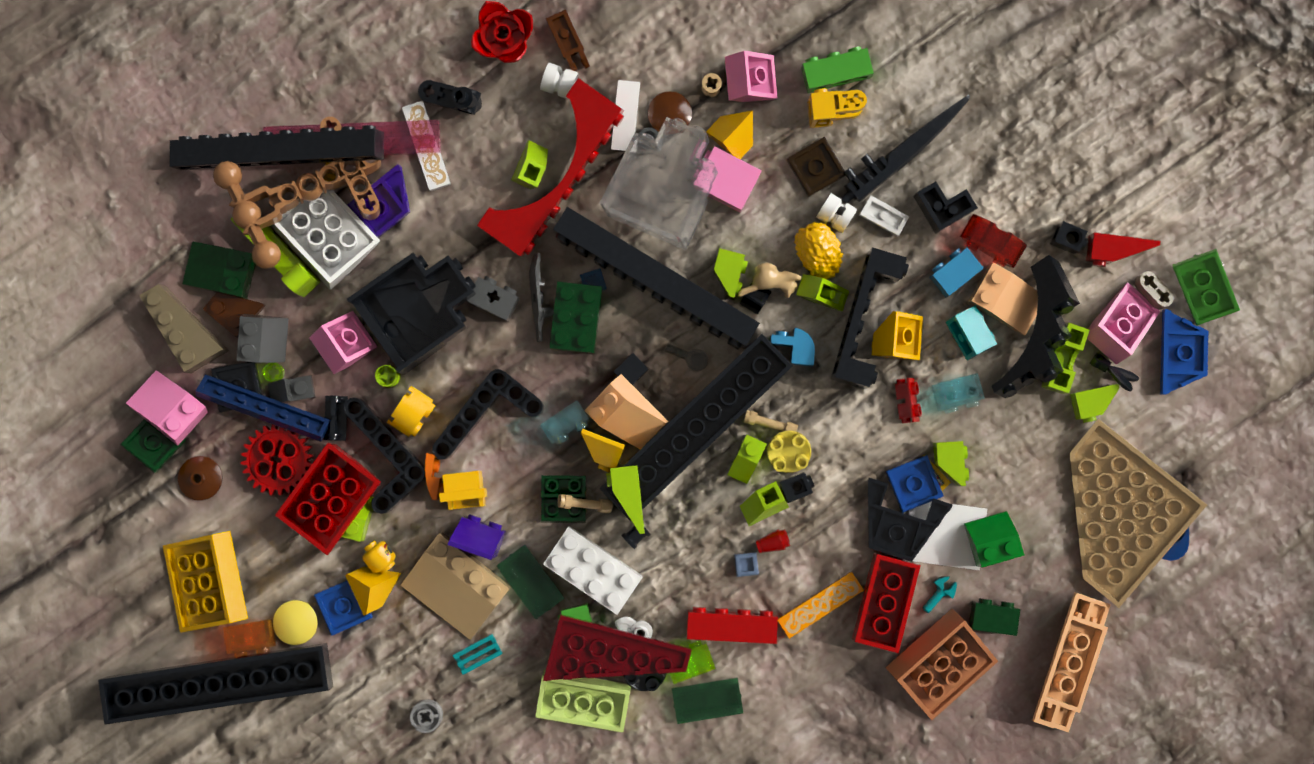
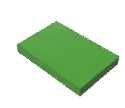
[1172,249,1240,326]

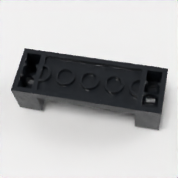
[831,247,909,389]

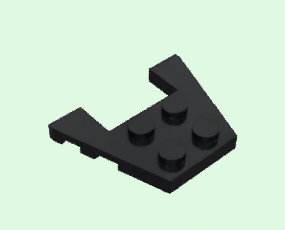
[868,478,953,562]

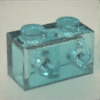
[931,373,985,414]
[540,401,590,445]

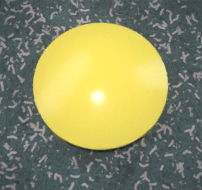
[767,430,811,473]
[273,600,318,645]

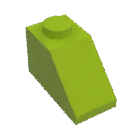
[796,274,849,312]
[1070,384,1120,423]
[727,434,767,484]
[342,496,374,542]

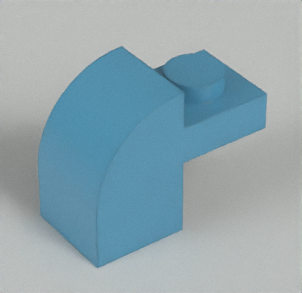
[770,328,815,367]

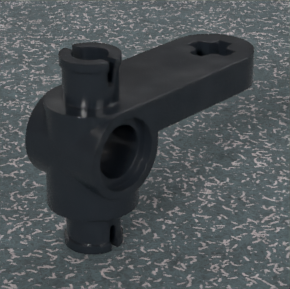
[418,80,482,115]

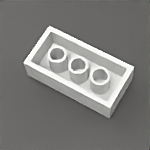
[543,526,643,615]

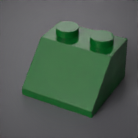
[964,511,1025,568]

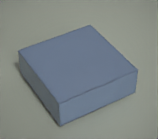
[734,552,759,577]

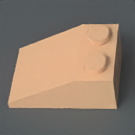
[967,262,1038,336]
[584,374,668,449]

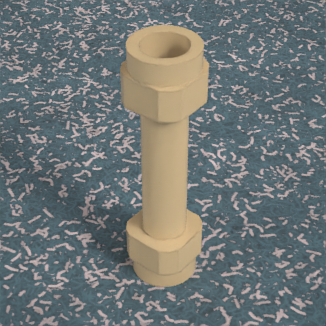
[743,410,798,432]
[557,494,613,513]

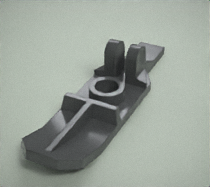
[529,253,554,342]

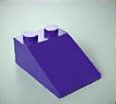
[448,514,506,560]

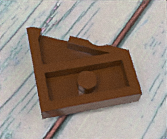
[203,292,266,338]

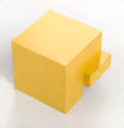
[439,471,487,510]

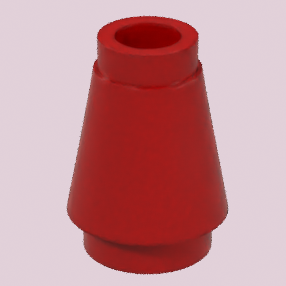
[756,529,790,553]

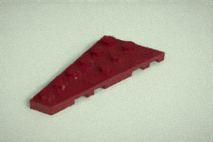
[543,614,692,681]

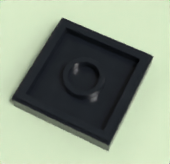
[211,362,262,413]

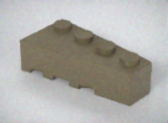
[139,284,229,373]

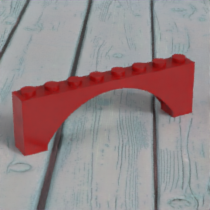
[477,78,624,256]

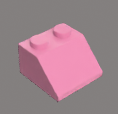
[725,51,778,102]
[309,311,377,374]

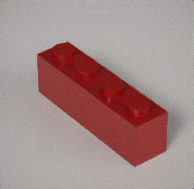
[687,607,778,644]

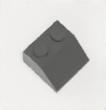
[237,314,289,363]

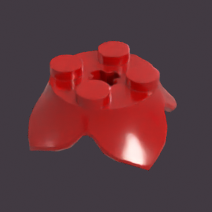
[471,1,533,63]

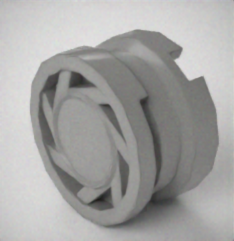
[410,699,443,733]

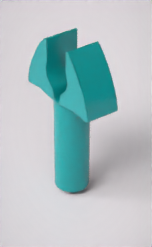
[922,576,957,613]

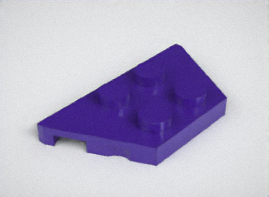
[347,164,410,238]

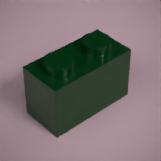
[969,598,1021,636]

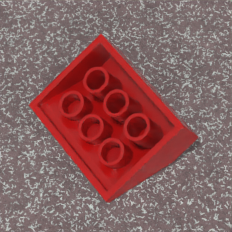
[275,442,381,555]

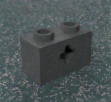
[467,276,520,322]

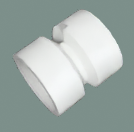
[540,63,579,100]
[816,193,857,233]

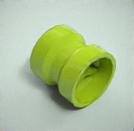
[375,365,400,388]

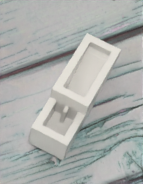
[611,80,640,152]

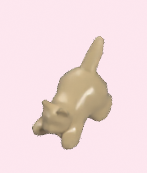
[737,263,801,298]

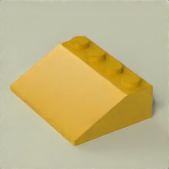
[163,531,248,633]

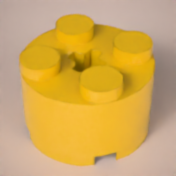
[387,386,435,437]

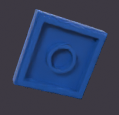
[885,455,944,513]
[314,581,373,636]

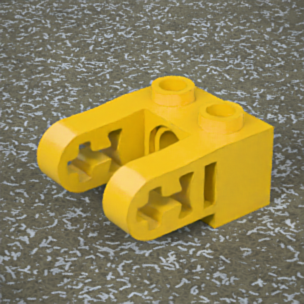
[807,88,867,128]

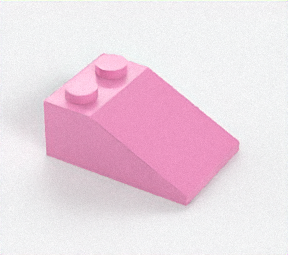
[1087,282,1160,364]
[126,371,208,446]

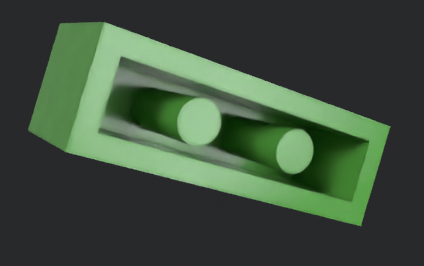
[801,47,874,94]

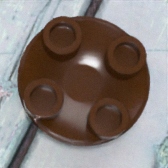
[648,91,692,135]

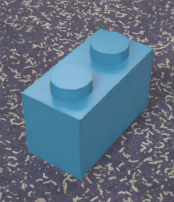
[929,248,984,298]

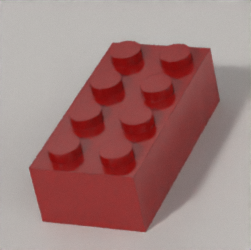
[852,553,921,653]

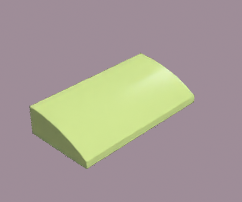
[535,669,631,732]

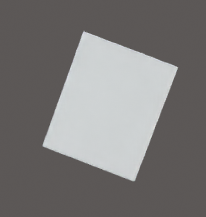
[903,501,987,570]

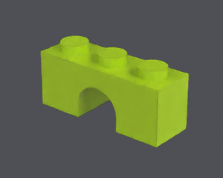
[1041,323,1090,394]

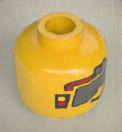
[362,540,396,574]

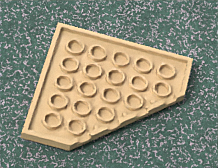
[1070,419,1207,608]

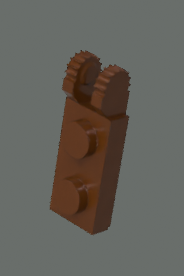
[546,9,590,72]

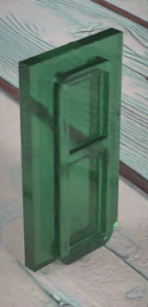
[497,545,564,619]
[672,677,743,724]

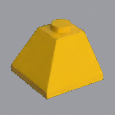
[872,311,923,360]
[581,429,625,473]

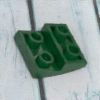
[541,475,586,523]

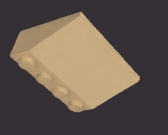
[401,533,511,640]

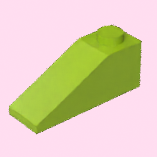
[606,465,645,534]

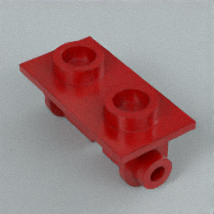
[895,378,922,424]

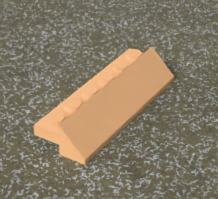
[1032,592,1111,732]

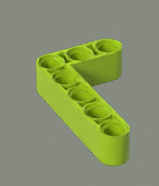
[231,217,320,297]

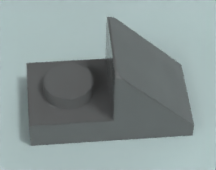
[268,375,316,403]

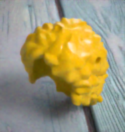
[794,222,843,280]

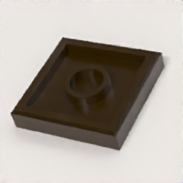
[786,137,846,198]

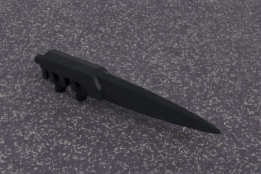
[841,94,970,204]

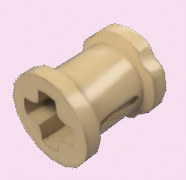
[701,73,722,97]

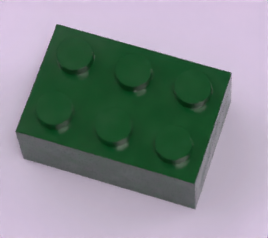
[549,281,602,354]

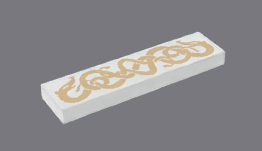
[402,100,451,191]

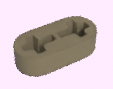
[1135,271,1174,310]

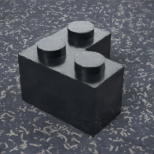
[913,181,978,234]

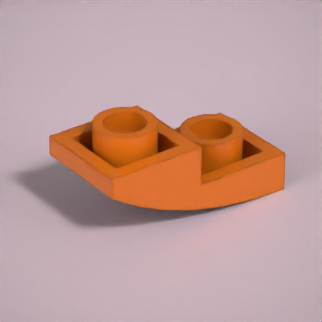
[425,453,444,500]

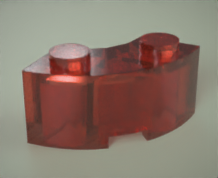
[960,214,1027,268]

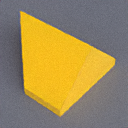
[706,110,753,160]
[345,567,401,615]

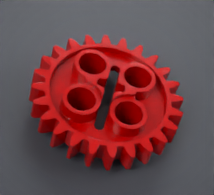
[240,424,315,496]

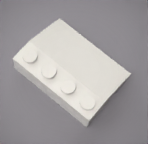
[270,183,380,290]

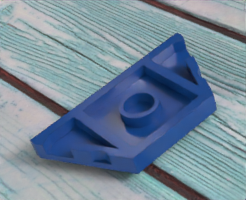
[1160,309,1209,395]

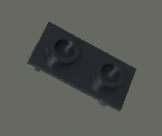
[324,395,348,441]

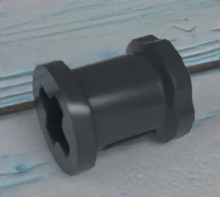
[621,526,651,549]

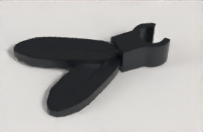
[1090,353,1139,392]

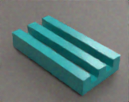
[453,634,503,675]

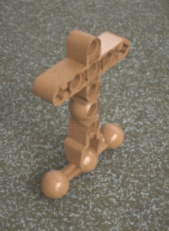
[213,117,381,269]

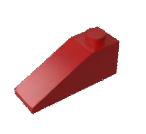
[1086,232,1161,267]

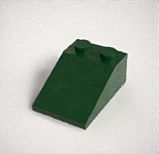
[182,241,256,299]

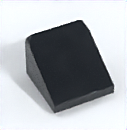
[740,283,772,314]

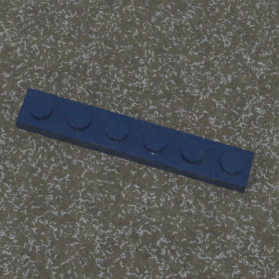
[195,374,330,442]

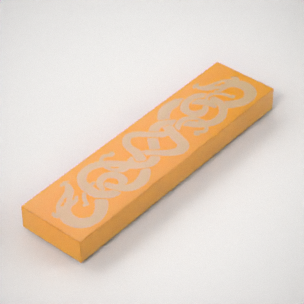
[778,571,864,639]

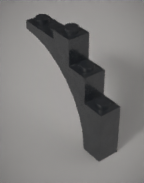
[991,255,1080,398]

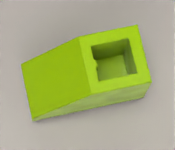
[511,140,548,190]
[713,248,748,300]
[933,441,969,486]
[740,481,789,526]

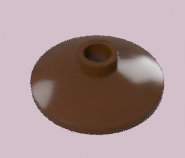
[178,456,223,500]

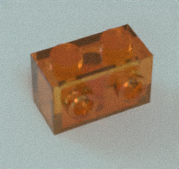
[223,619,276,658]

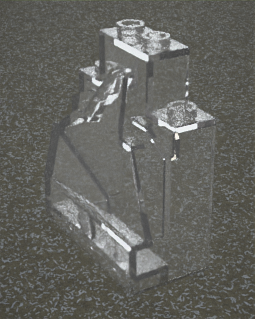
[600,117,718,250]

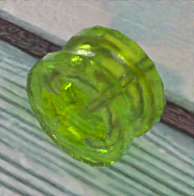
[263,363,285,382]

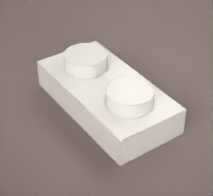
[859,195,909,237]

